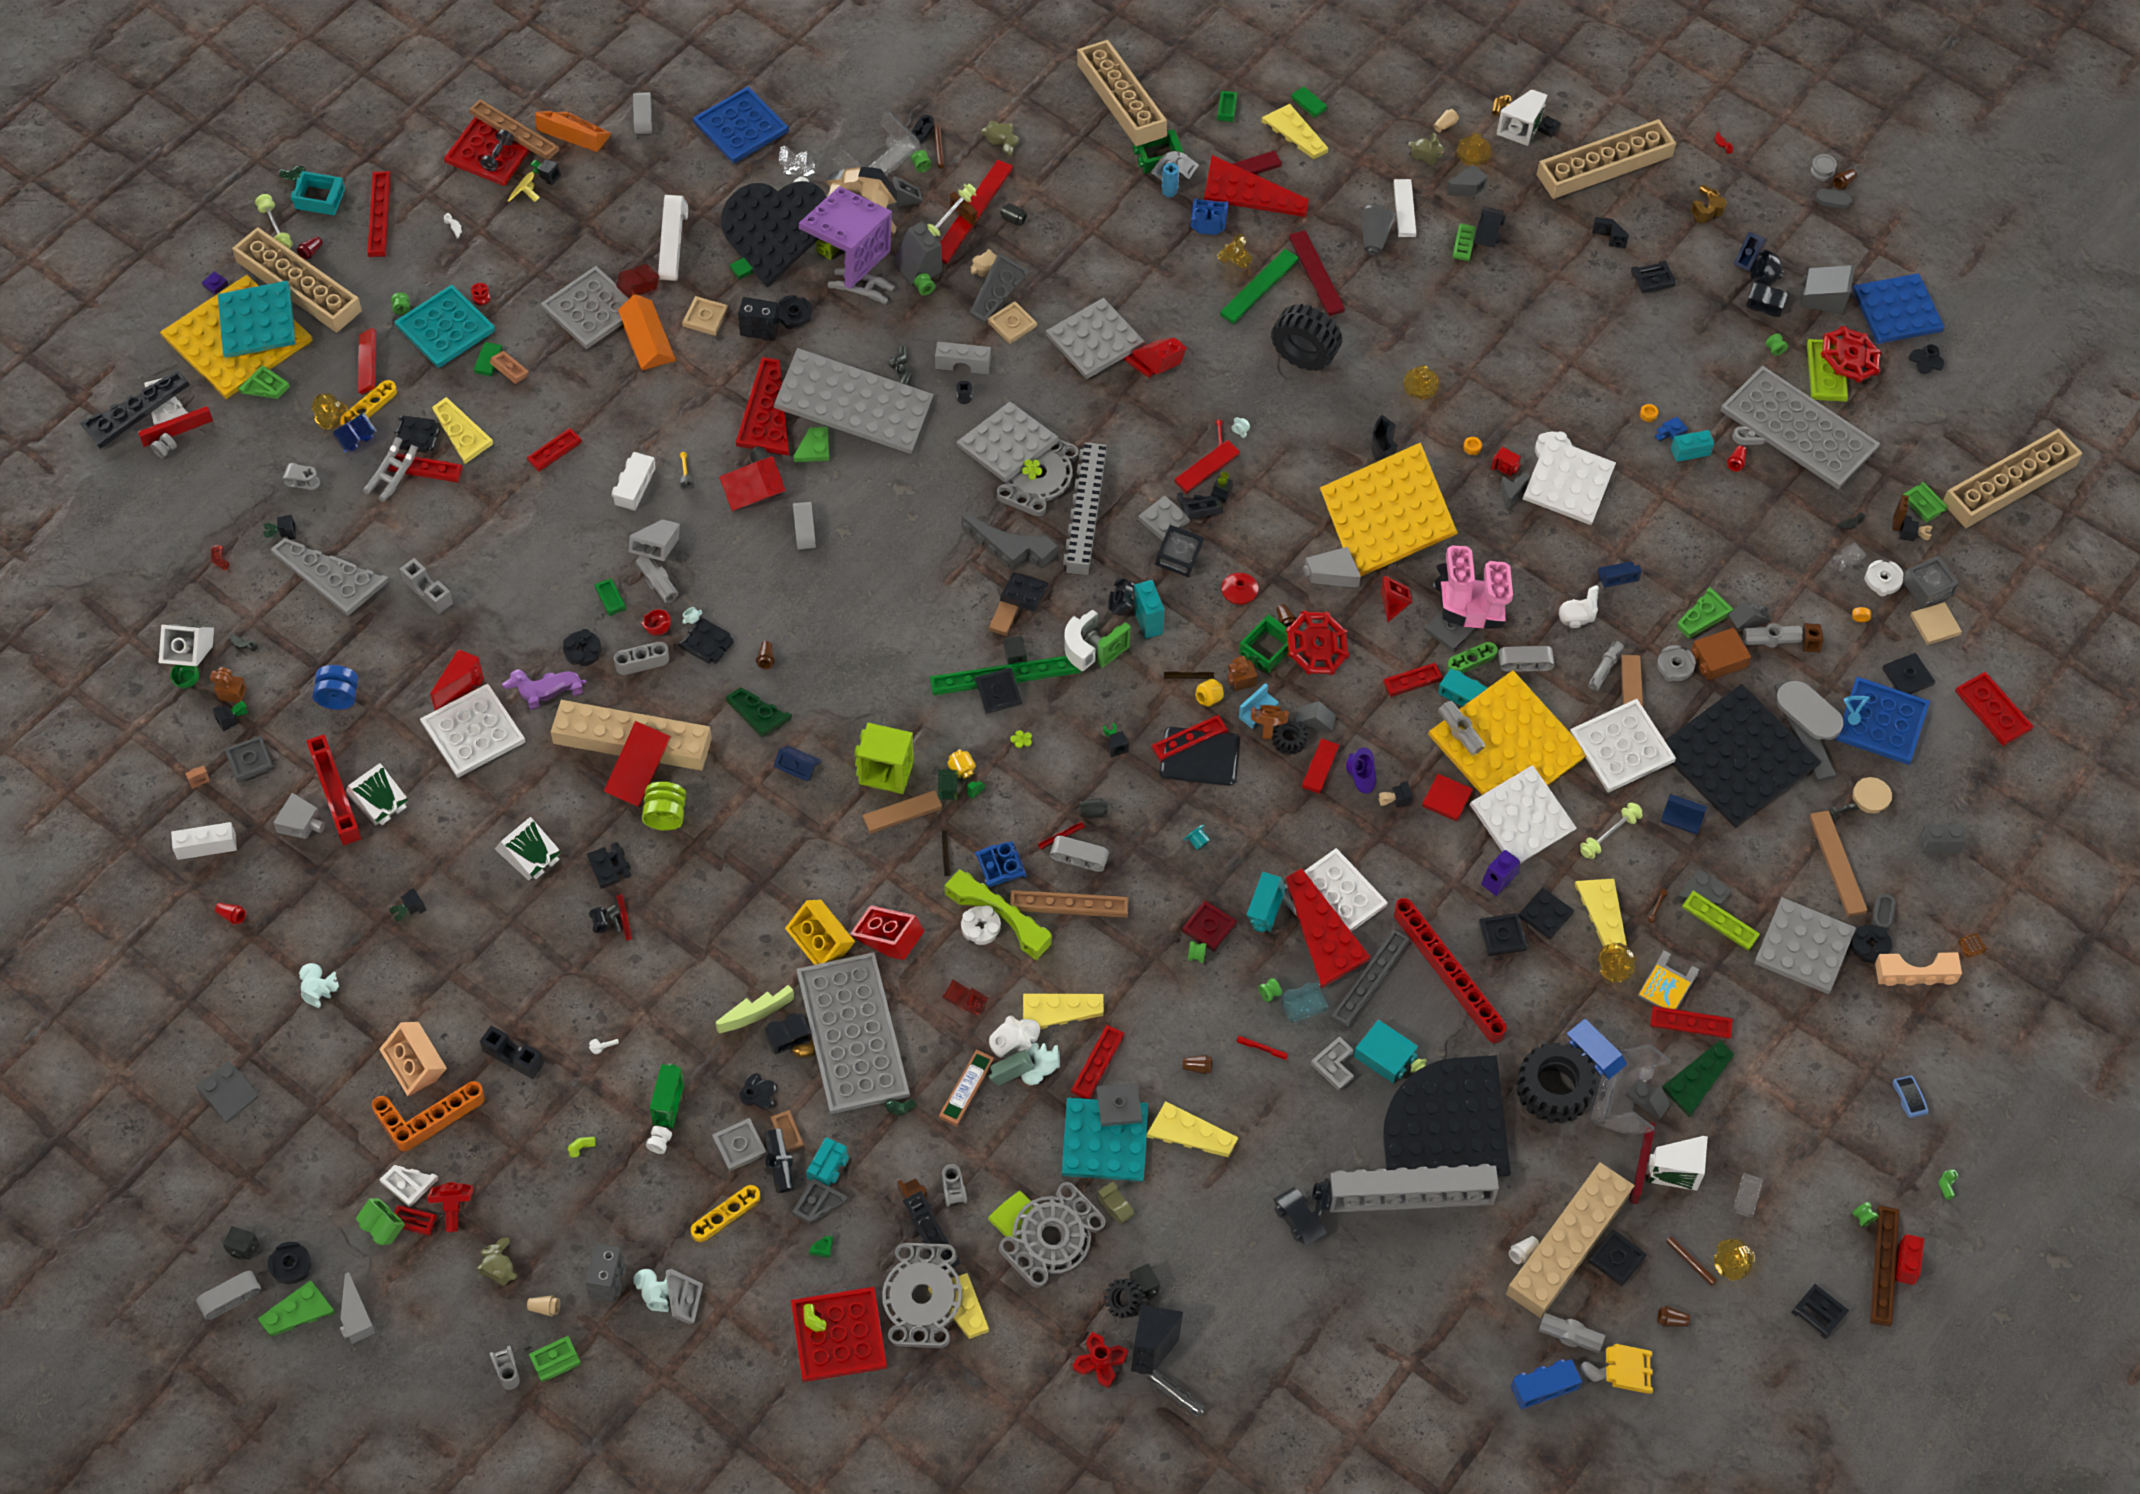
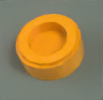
[1640,404,1659,422]
[1463,437,1482,455]
[1852,607,1871,622]

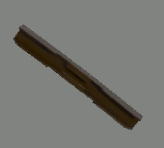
[1164,671,1214,679]
[942,831,950,876]

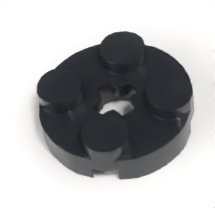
[778,295,812,329]
[1108,578,1135,616]
[563,629,601,666]
[1851,925,1892,963]
[268,1242,312,1284]

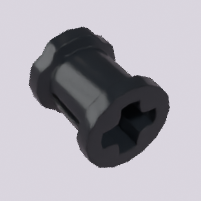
[956,381,972,404]
[589,907,610,933]

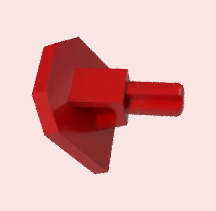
[427,1182,474,1233]

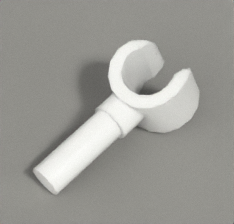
[589,1039,619,1055]

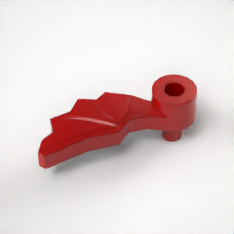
[1714,132,1733,154]

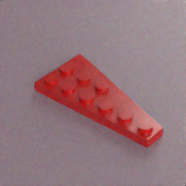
[1204,155,1309,217]
[735,357,789,456]
[1285,868,1370,989]

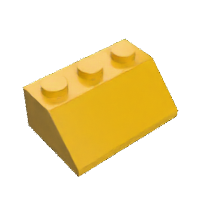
[785,899,855,965]

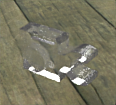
[1832,542,1867,571]

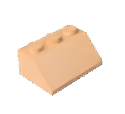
[380,1022,447,1096]

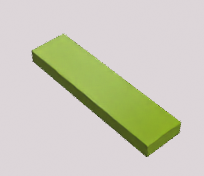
[1682,891,1760,951]

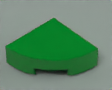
[967,780,986,799]
[809,1236,834,1258]

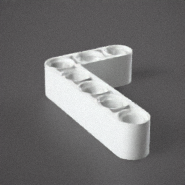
[658,195,688,281]

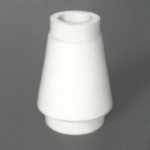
[1509,1236,1539,1264]

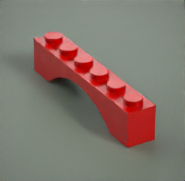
[306,734,361,846]

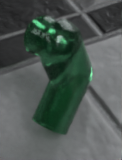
[279,166,306,181]

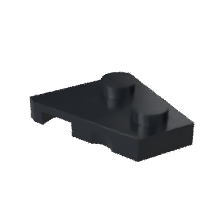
[1177,493,1224,519]

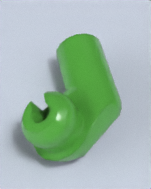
[1939,1169,1958,1200]

